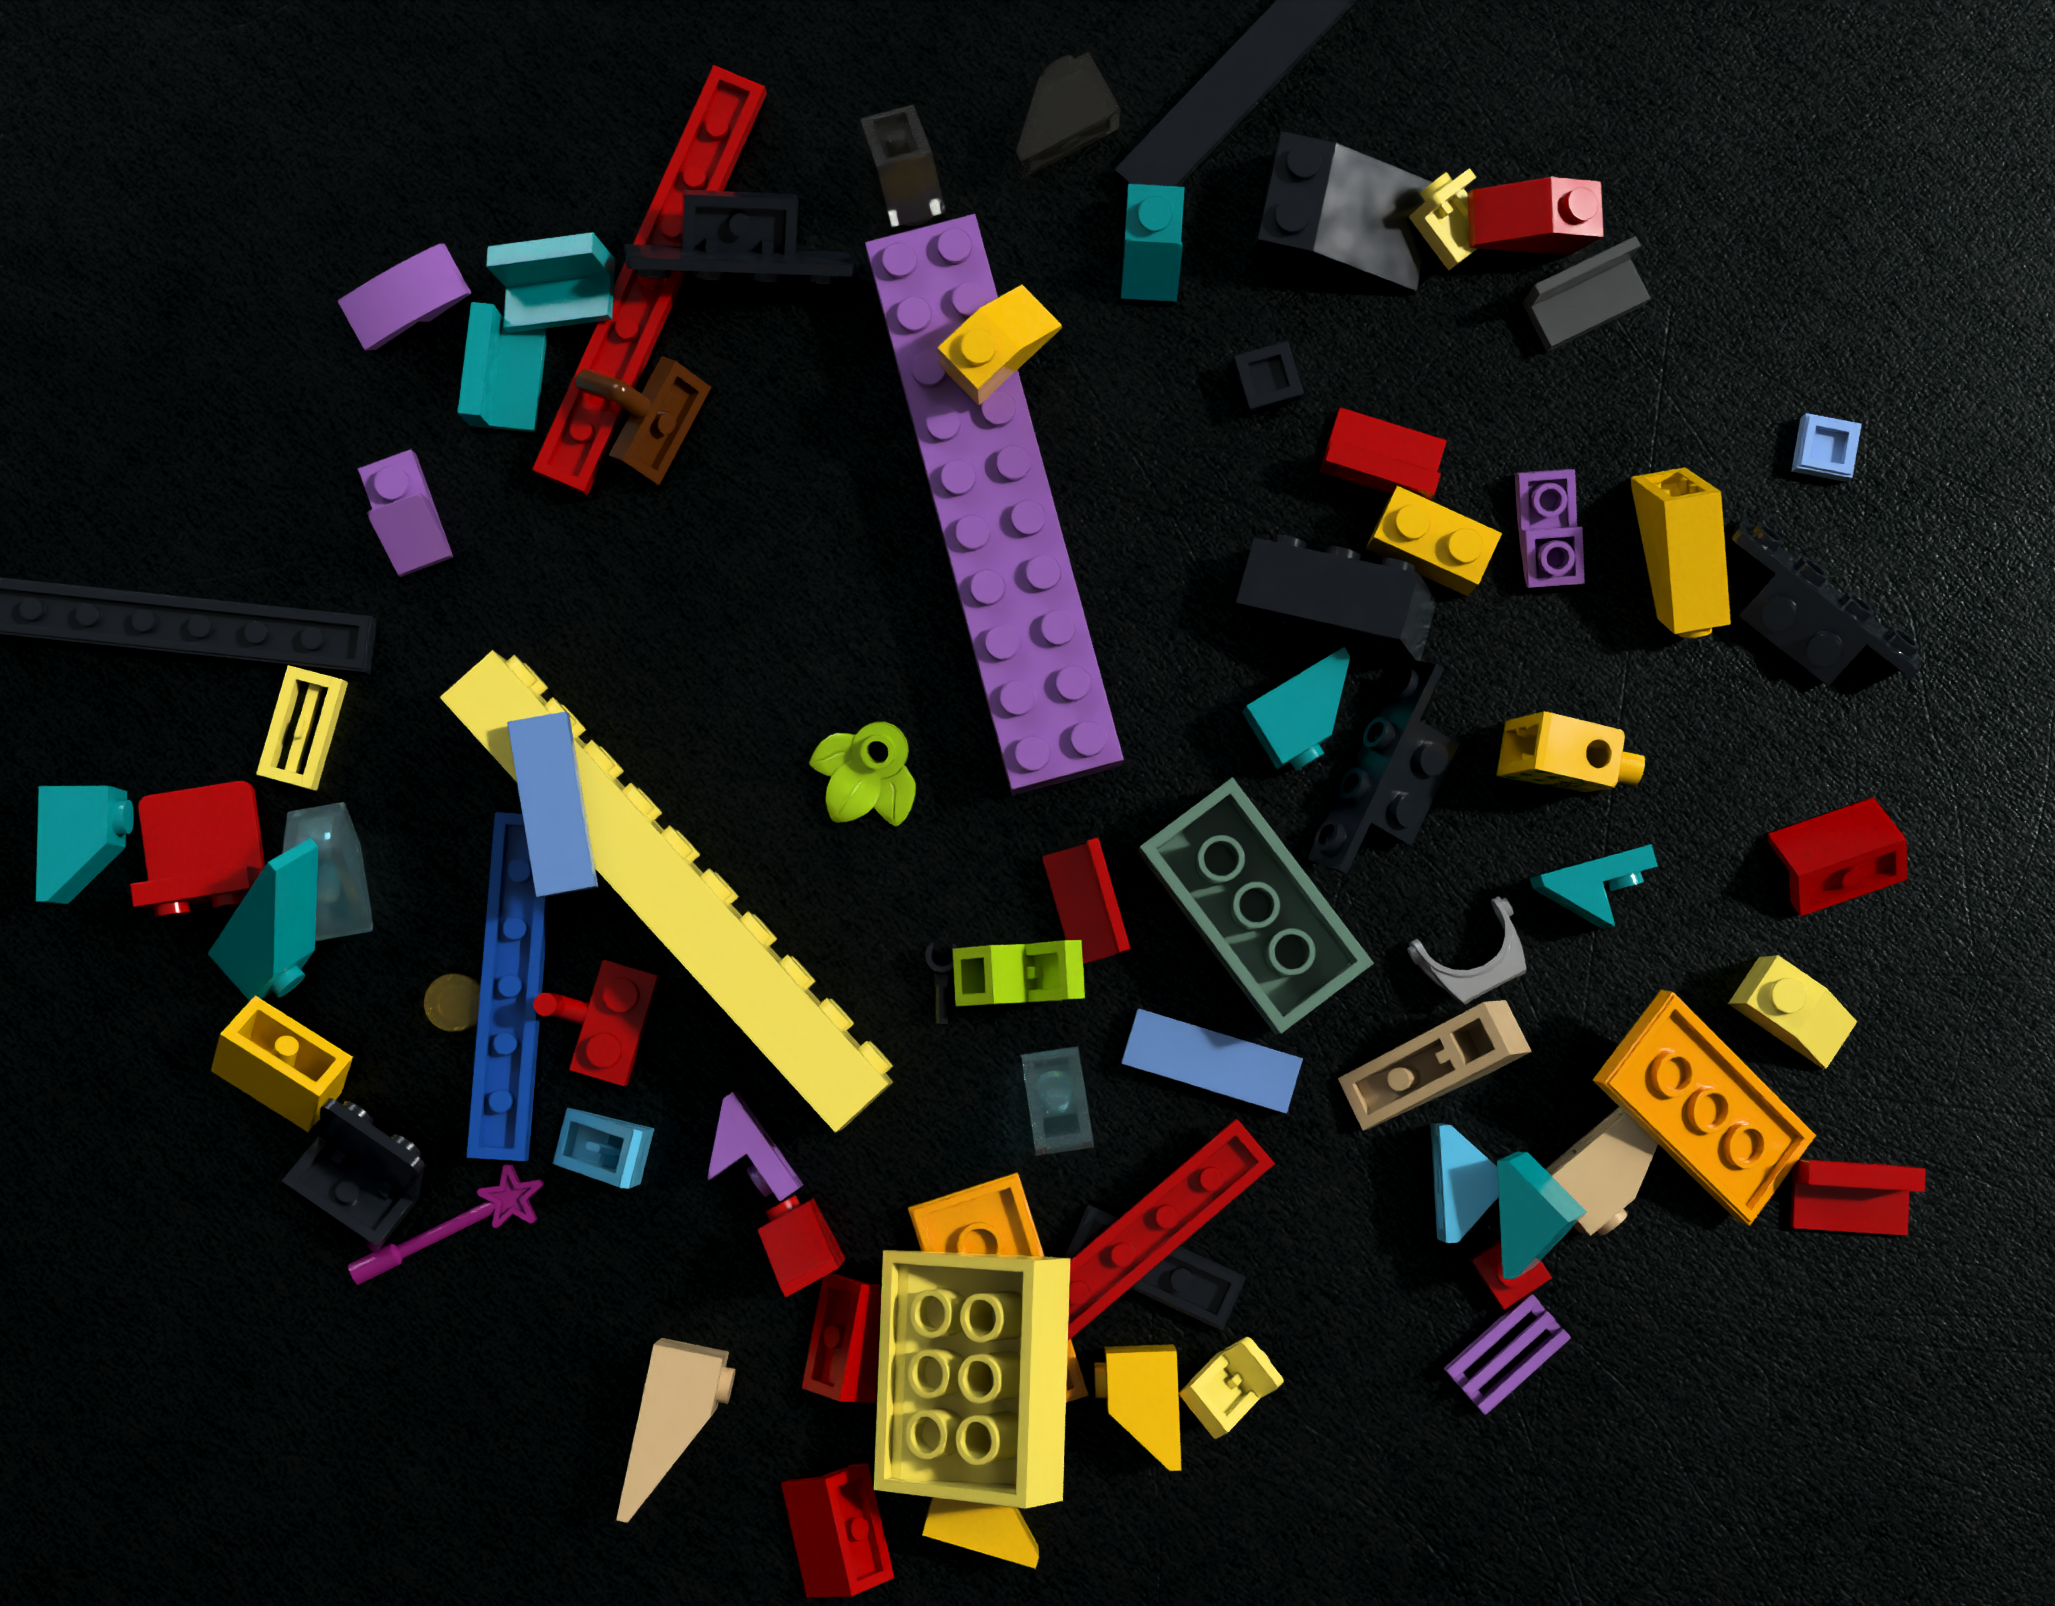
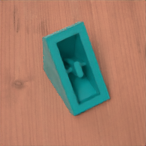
[1497,1152,1587,1279]

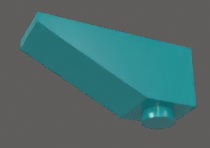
[208,837,319,1001]

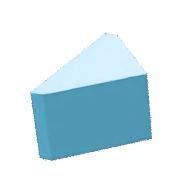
[553,1108,654,1189]
[1430,1123,1499,1243]

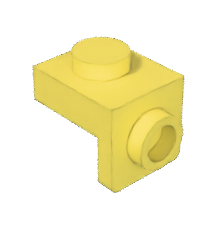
[1409,168,1477,271]
[1178,1337,1284,1439]

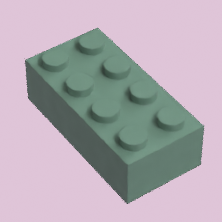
[1137,777,1374,1034]

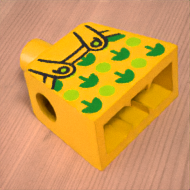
[1496,711,1645,792]

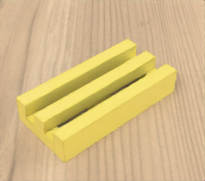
[256,665,348,791]

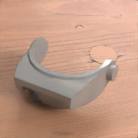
[1407,896,1526,1006]

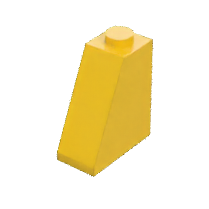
[1631,467,1731,638]

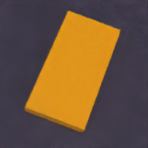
[1593,989,1816,1226]
[908,1172,1088,1402]

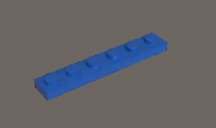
[467,812,550,1161]

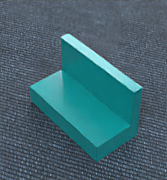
[487,232,615,333]
[458,302,548,433]

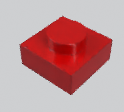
[1469,1238,1552,1310]

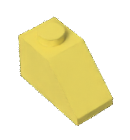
[1728,955,1857,1069]

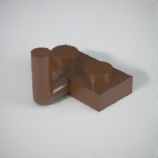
[576,356,711,485]

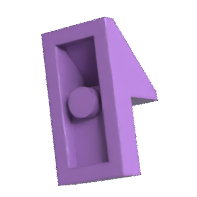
[358,449,453,577]
[708,1091,803,1201]

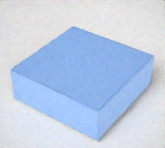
[1791,413,1861,482]

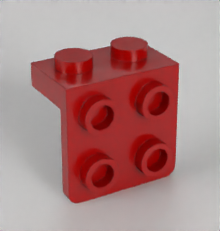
[130,781,265,918]

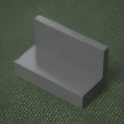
[1522,236,1651,352]

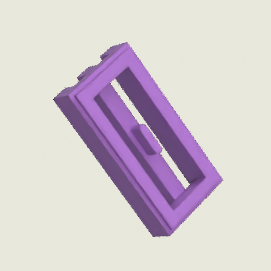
[1444,1293,1571,1415]

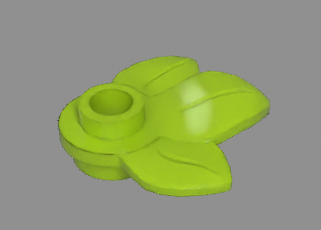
[809,722,916,826]

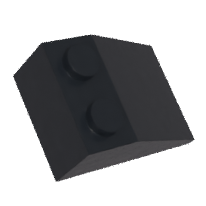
[1252,131,1432,294]

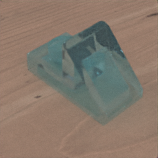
[1021,1047,1094,1156]

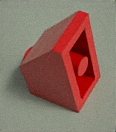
[1467,177,1603,256]
[758,1195,846,1298]

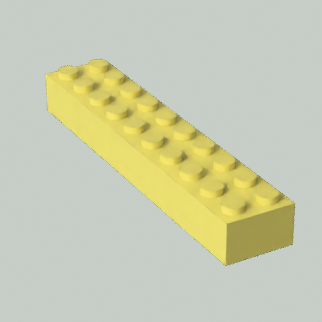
[440,650,893,1133]

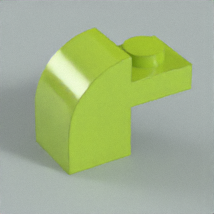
[952,940,1085,1006]

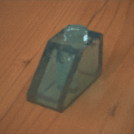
[282,802,373,941]

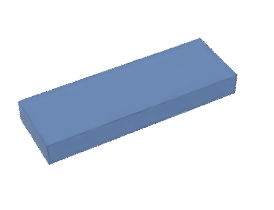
[507,711,598,898]
[1121,1008,1303,1114]

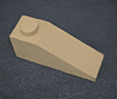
[1338,1000,1532,1130]
[1545,1107,1658,1236]
[616,1338,735,1523]

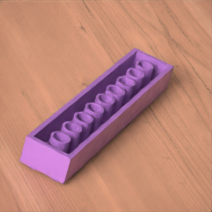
[865,214,1124,796]

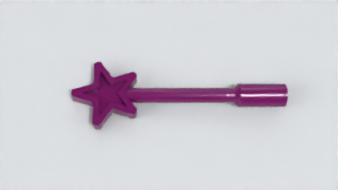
[348,1163,544,1285]

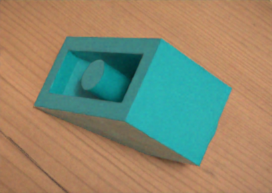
[1242,647,1350,771]
[36,786,134,904]

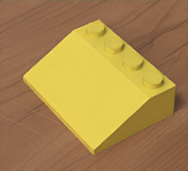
[874,1250,1070,1509]

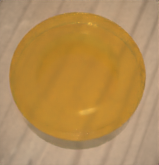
[424,974,481,1031]

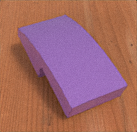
[338,244,472,350]
[1515,469,1585,588]

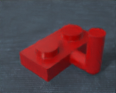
[533,960,661,1086]

